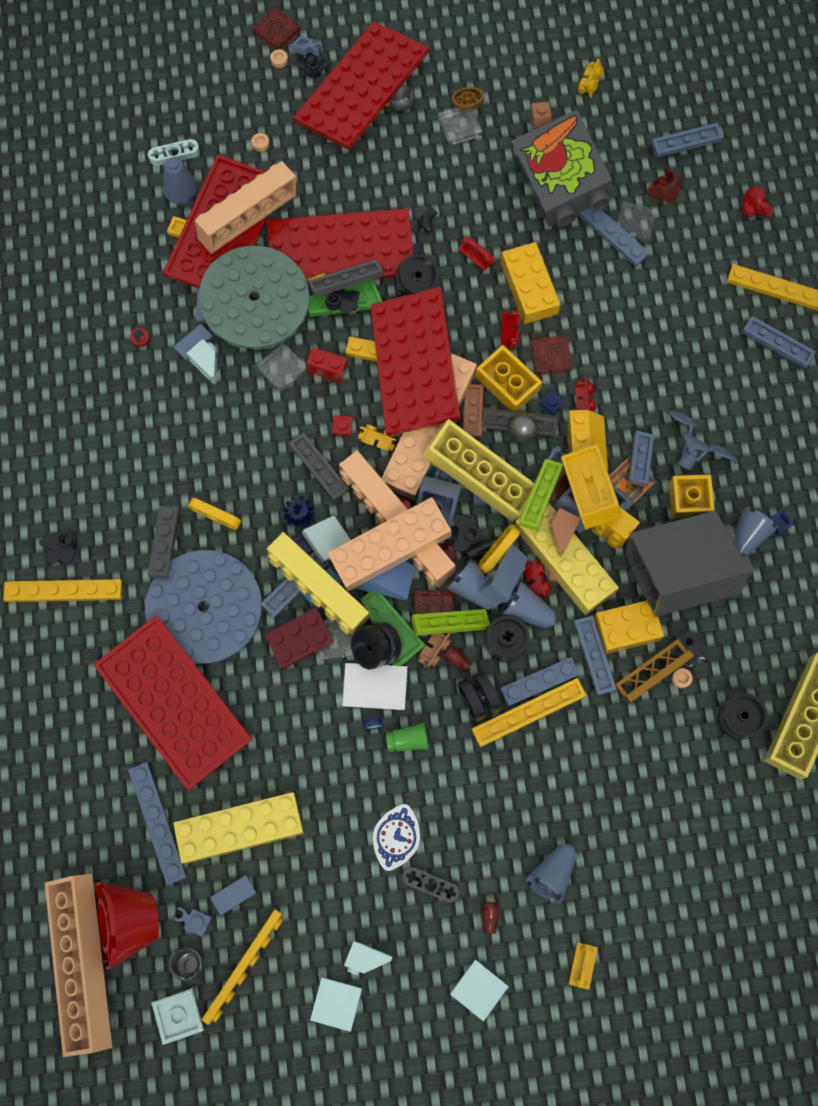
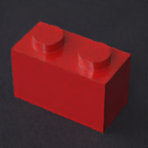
[306,347,348,383]

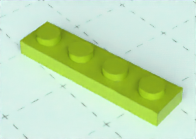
[519,459,563,531]
[411,609,490,636]

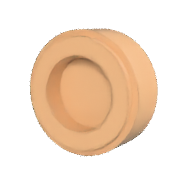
[270,50,288,68]
[252,133,270,152]
[671,668,692,689]

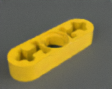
[188,498,241,530]
[477,524,520,574]

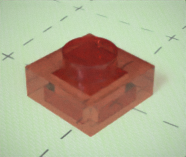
[439,543,457,563]

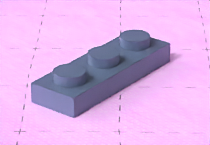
[628,431,654,487]

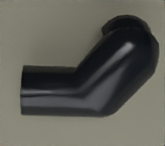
[420,207,437,233]

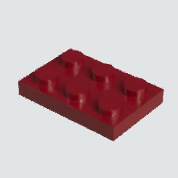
[265,607,335,670]

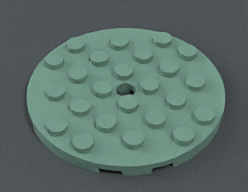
[199,246,309,350]

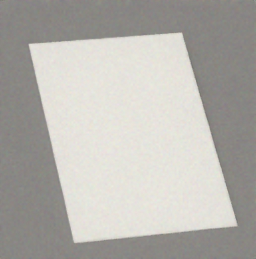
[342,663,407,710]

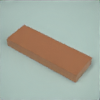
[463,384,484,439]

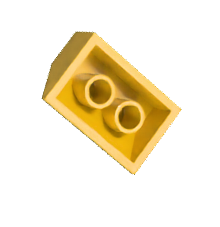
[567,410,608,470]

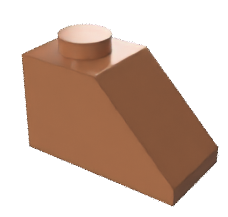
[530,102,552,131]
[548,508,581,557]

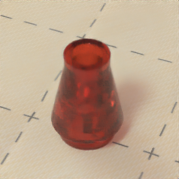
[442,645,472,672]
[481,902,501,934]

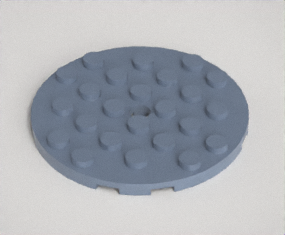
[145,550,262,665]

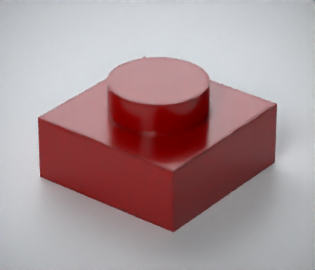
[332,415,353,437]

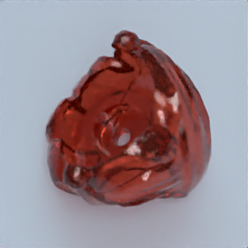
[648,168,681,203]

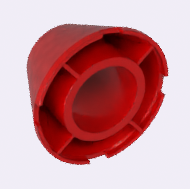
[94,882,159,969]

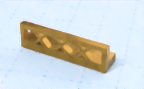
[615,639,694,704]

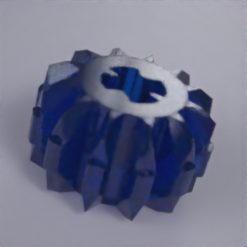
[283,496,315,529]

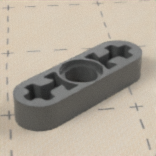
[403,867,459,902]

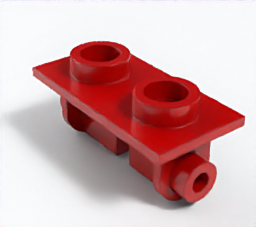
[458,236,496,271]
[501,310,520,351]
[575,377,596,412]
[524,559,551,599]

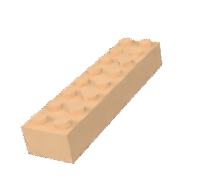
[381,353,477,501]
[339,451,456,588]
[45,874,112,1057]

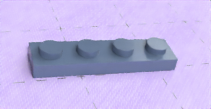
[651,123,723,158]
[742,316,816,369]
[261,552,329,618]
[573,615,617,696]
[500,657,580,707]

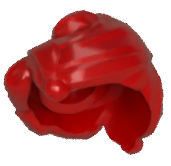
[742,186,774,218]

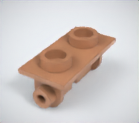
[418,633,451,670]

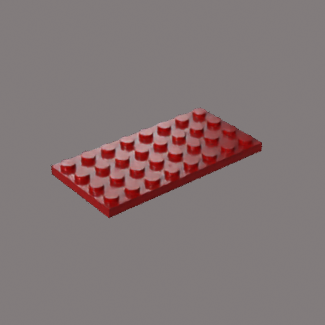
[293,21,429,150]
[163,154,269,289]
[267,208,414,285]
[370,287,461,436]
[94,615,253,790]

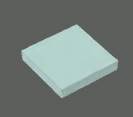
[302,516,350,564]
[450,960,509,1021]
[310,977,362,1032]
[152,988,204,1045]

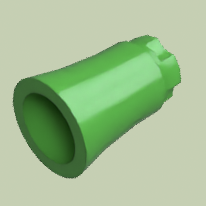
[386,722,429,752]

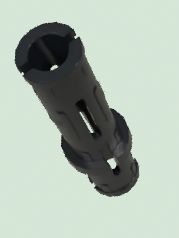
[465,534,521,560]

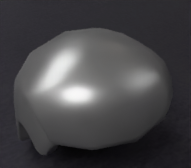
[389,87,415,111]
[508,414,538,443]
[169,947,203,981]

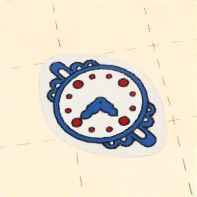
[373,804,420,871]

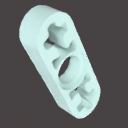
[148,139,200,166]

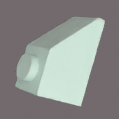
[186,339,218,384]
[344,941,392,975]

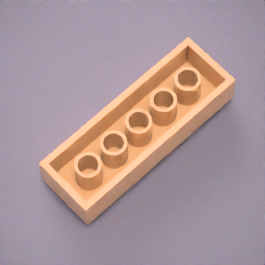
[195,161,296,254]
[328,497,451,591]

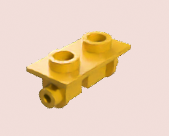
[578,59,604,98]
[358,424,398,452]
[569,942,598,990]

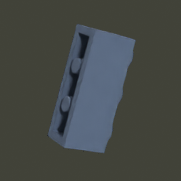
[480,544,528,606]

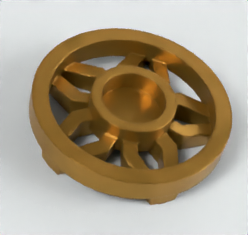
[452,87,484,111]

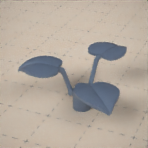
[666,410,738,470]

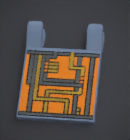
[609,457,656,511]

